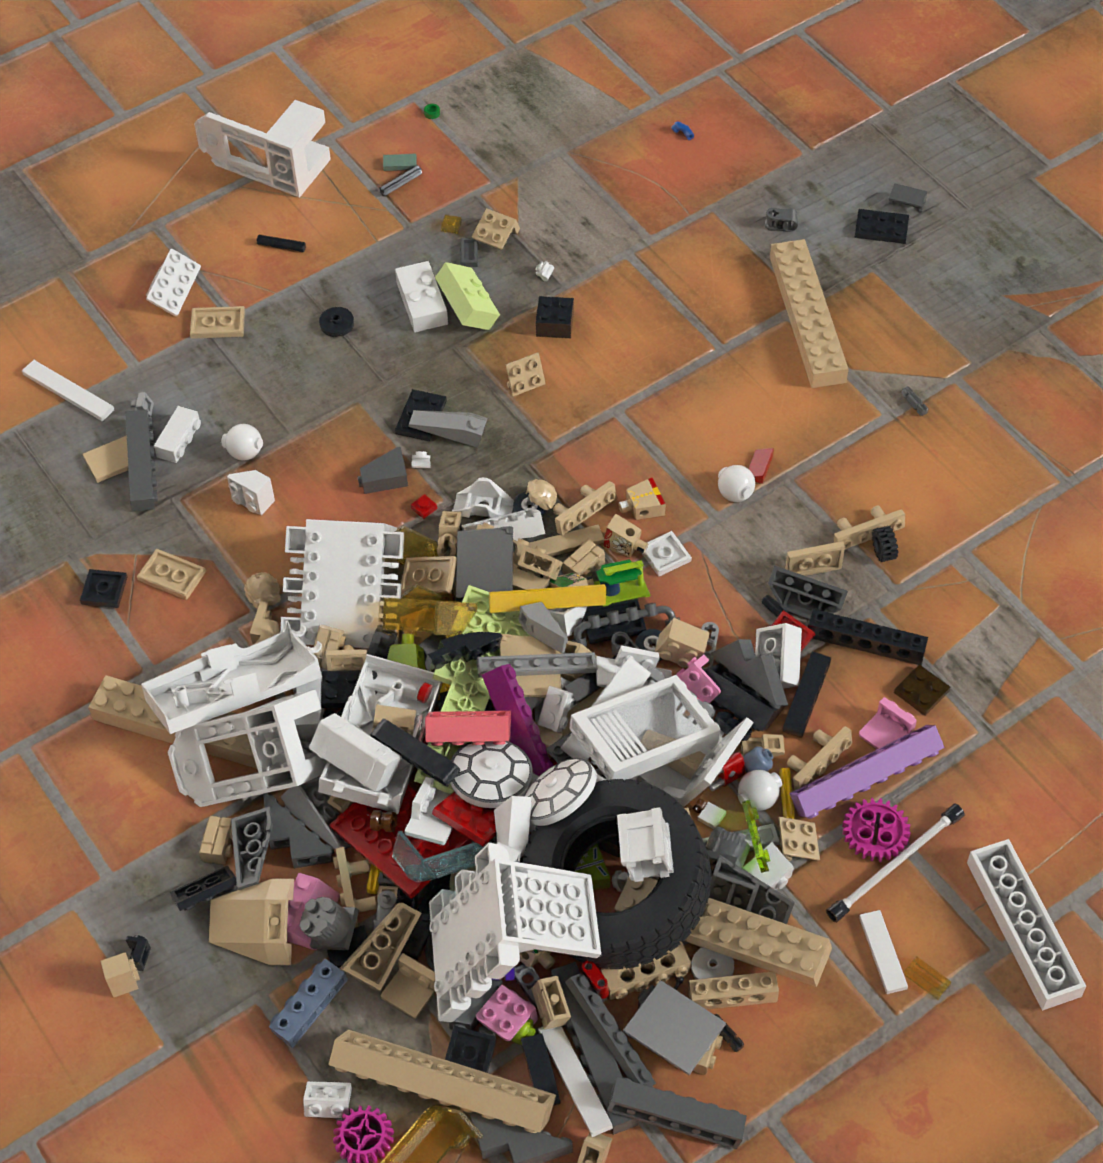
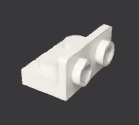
[537,686,574,732]
[303,1082,352,1118]

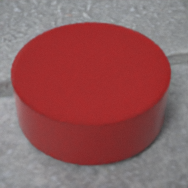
[417,682,432,704]

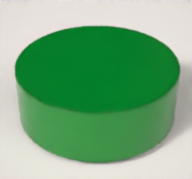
[424,104,440,119]

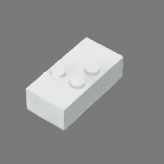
[395,261,448,333]

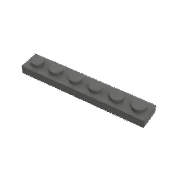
[565,972,656,1086]

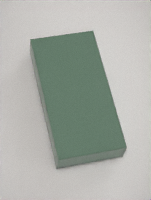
[383,154,417,171]

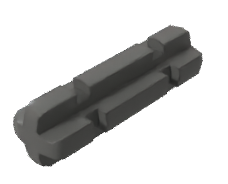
[901,386,929,416]

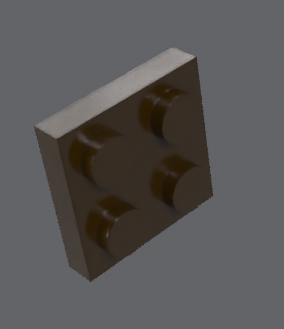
[894,664,951,716]

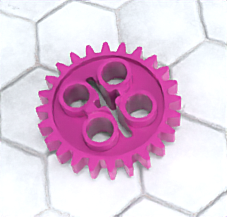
[842,798,911,862]

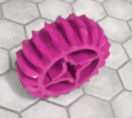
[333,1105,394,1163]

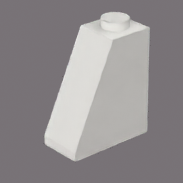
[494,796,531,858]

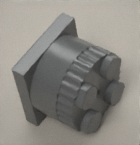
[705,827,750,876]
[299,897,359,950]

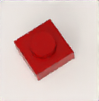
[411,494,437,519]

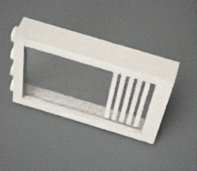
[569,675,720,782]

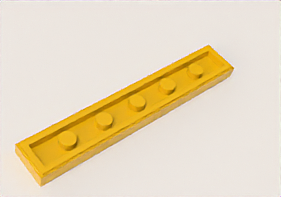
[489,584,606,613]

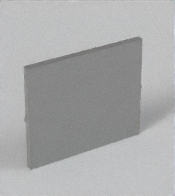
[623,980,726,1075]

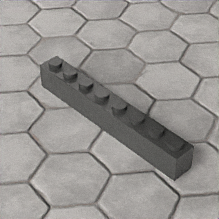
[551,962,639,1135]

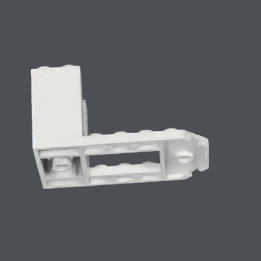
[194,100,331,198]
[168,689,328,807]

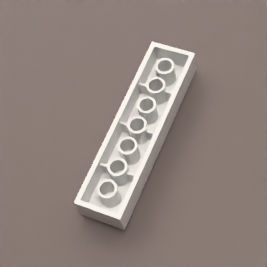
[967,839,1086,1011]

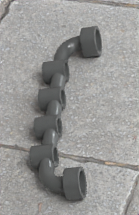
[570,603,681,646]

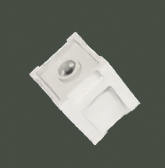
[617,807,674,882]

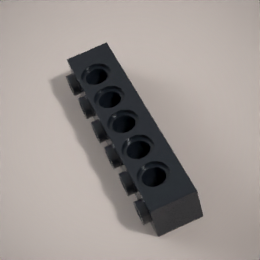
[808,609,928,666]

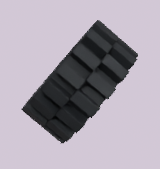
[872,526,898,562]

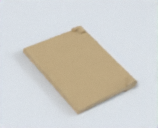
[500,634,561,698]

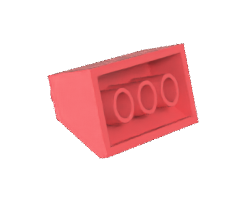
[425,710,511,746]

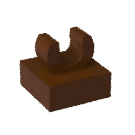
[684,791,707,813]

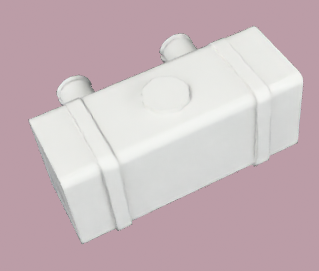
[309,713,402,792]

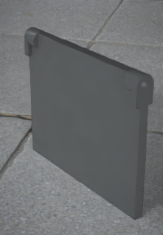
[456,526,513,599]

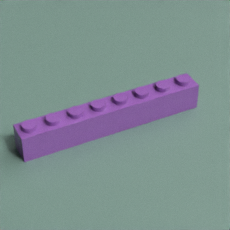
[790,725,945,819]

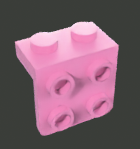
[676,655,721,703]
[859,697,917,749]
[476,985,538,1041]

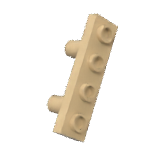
[553,481,617,536]
[834,505,905,549]
[787,726,852,791]
[333,847,377,927]

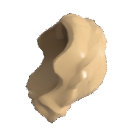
[526,479,557,510]
[244,572,281,609]

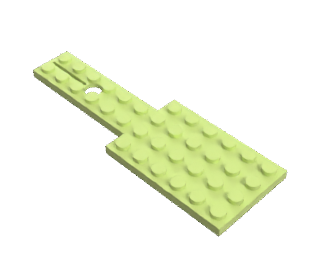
[414,585,531,794]

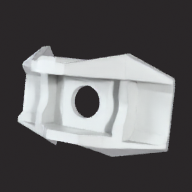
[452,477,514,518]

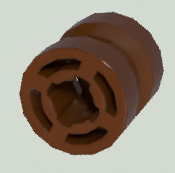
[370,810,397,833]

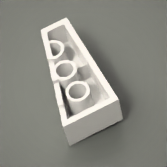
[461,508,545,541]

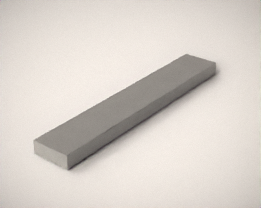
[476,652,598,677]

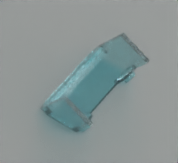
[392,831,496,882]

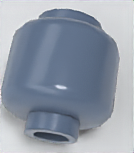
[743,746,773,773]

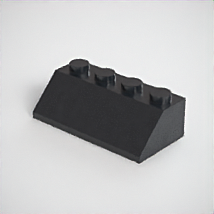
[705,664,785,732]

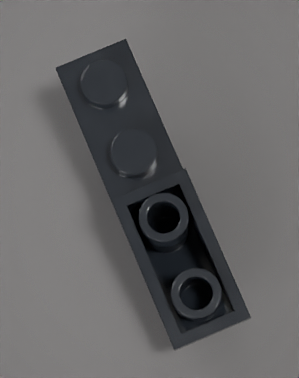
[425,632,503,671]

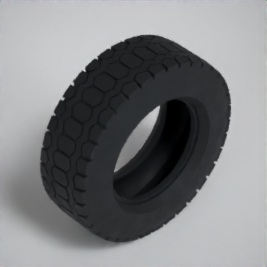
[523,779,711,969]

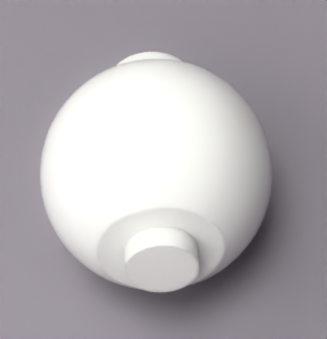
[221,424,263,460]
[718,465,755,502]
[738,770,782,811]

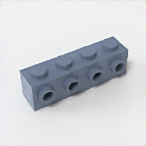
[269,959,348,1048]

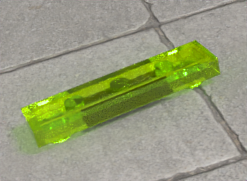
[742,800,771,873]

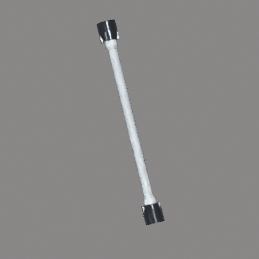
[826,803,965,923]

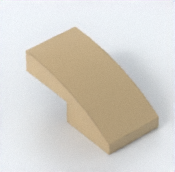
[740,734,785,757]

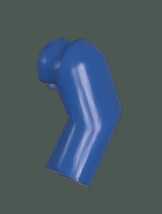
[671,121,694,140]

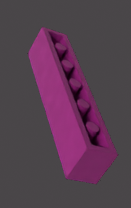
[481,664,554,776]

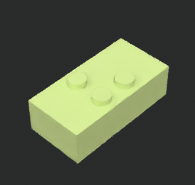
[435,262,500,330]

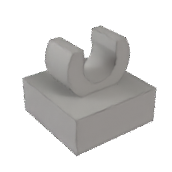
[130,392,154,417]

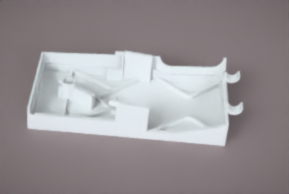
[141,620,322,734]
[318,654,442,814]

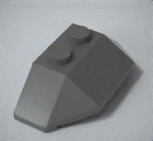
[768,565,848,619]

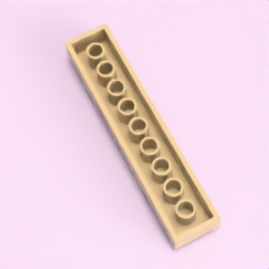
[770,239,848,388]
[88,675,257,769]
[614,877,832,987]
[329,1029,556,1133]

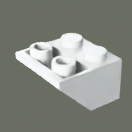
[227,470,275,515]

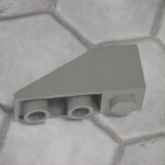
[519,602,568,653]

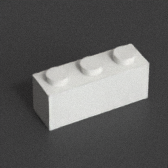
[154,406,201,463]

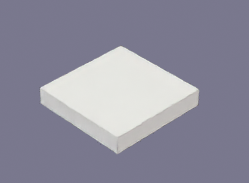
[643,531,692,577]

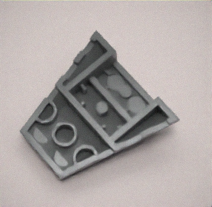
[709,855,795,924]

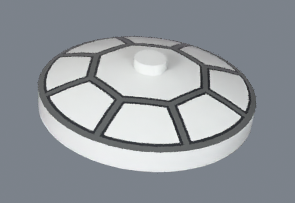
[450,741,532,808]
[524,758,597,826]

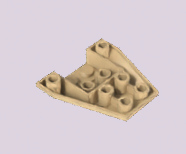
[209,879,294,965]

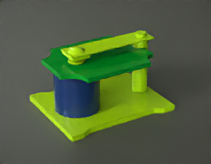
[594,559,651,606]

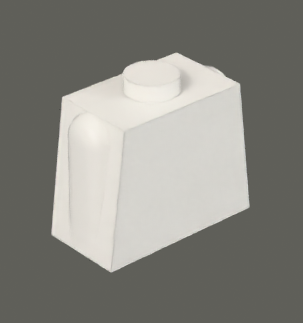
[742,843,794,890]

